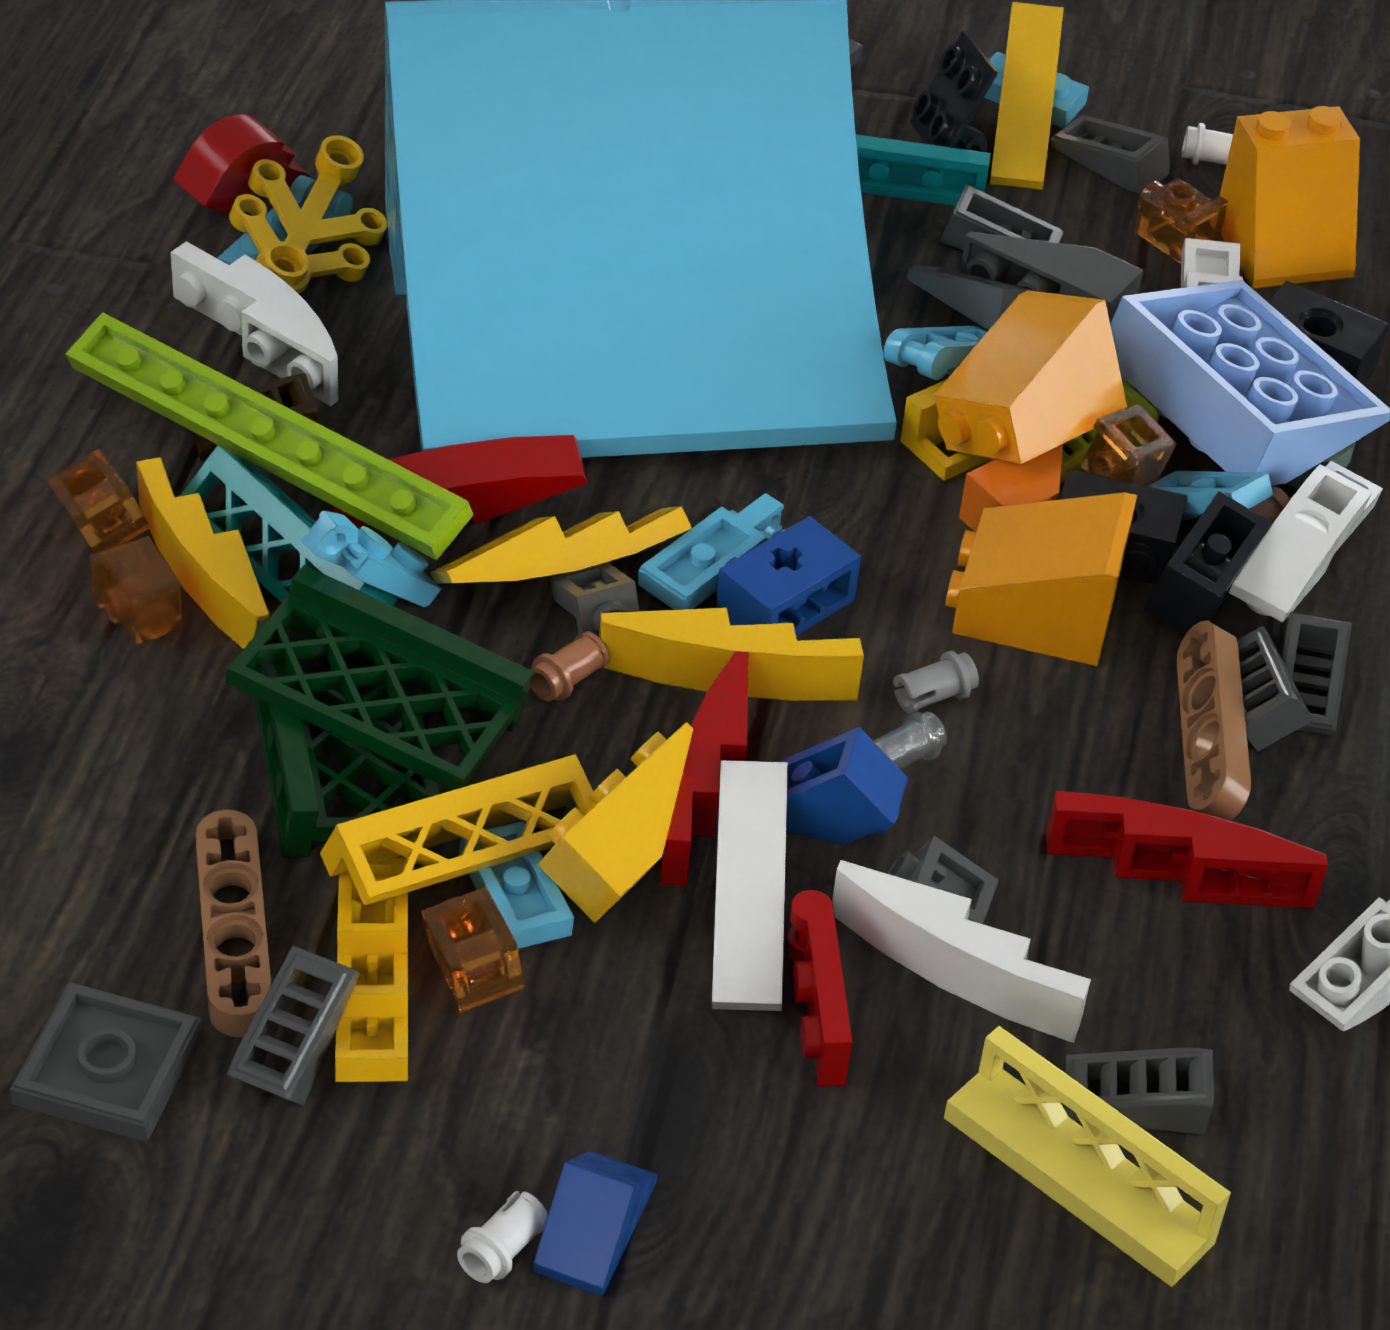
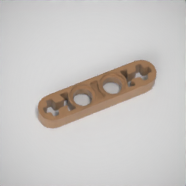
[1176,620,1251,821]
[195,810,271,1037]

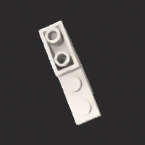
[171,241,338,406]
[1229,461,1383,623]
[1289,897,1390,1032]

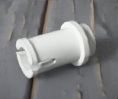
[1182,123,1233,165]
[457,1191,548,1283]

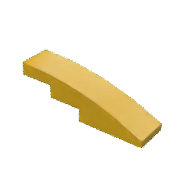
[990,2,1064,190]
[136,457,269,649]
[430,506,692,584]
[599,608,864,701]
[335,857,408,1082]

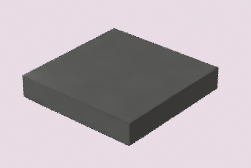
[10,982,202,1143]

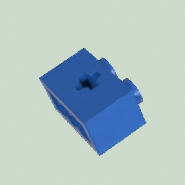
[716,516,861,636]

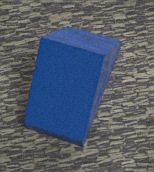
[533,1151,657,1296]

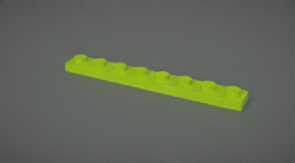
[65,312,474,561]

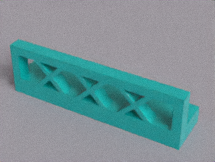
[856,134,991,206]
[180,445,400,606]

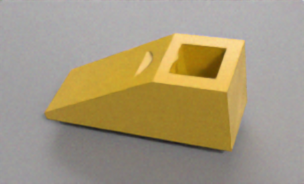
[537,722,693,923]

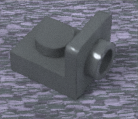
[550,562,639,637]
[887,836,999,924]

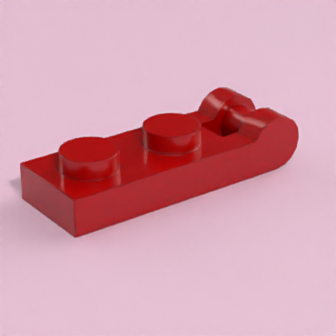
[786,890,853,1087]

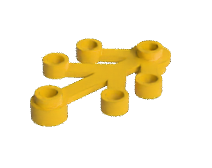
[229,135,388,294]

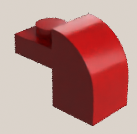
[173,114,310,214]

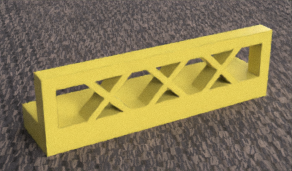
[944,1026,1231,1287]

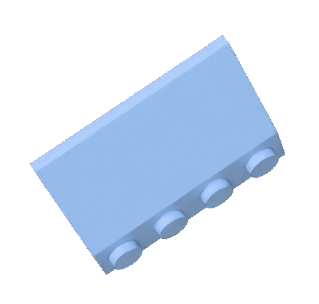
[1110,280,1390,486]

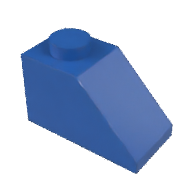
[778,727,908,845]

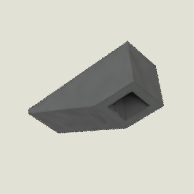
[960,232,1144,324]

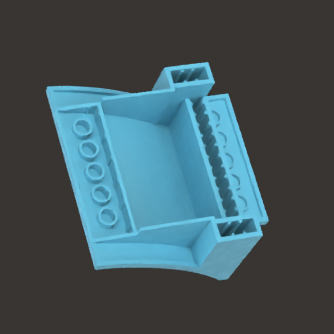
[385,0,897,458]

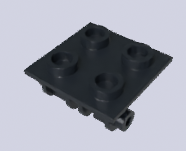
[910,31,999,152]

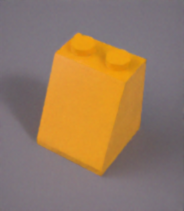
[1214,106,1360,289]
[934,290,1128,464]
[945,492,1137,667]

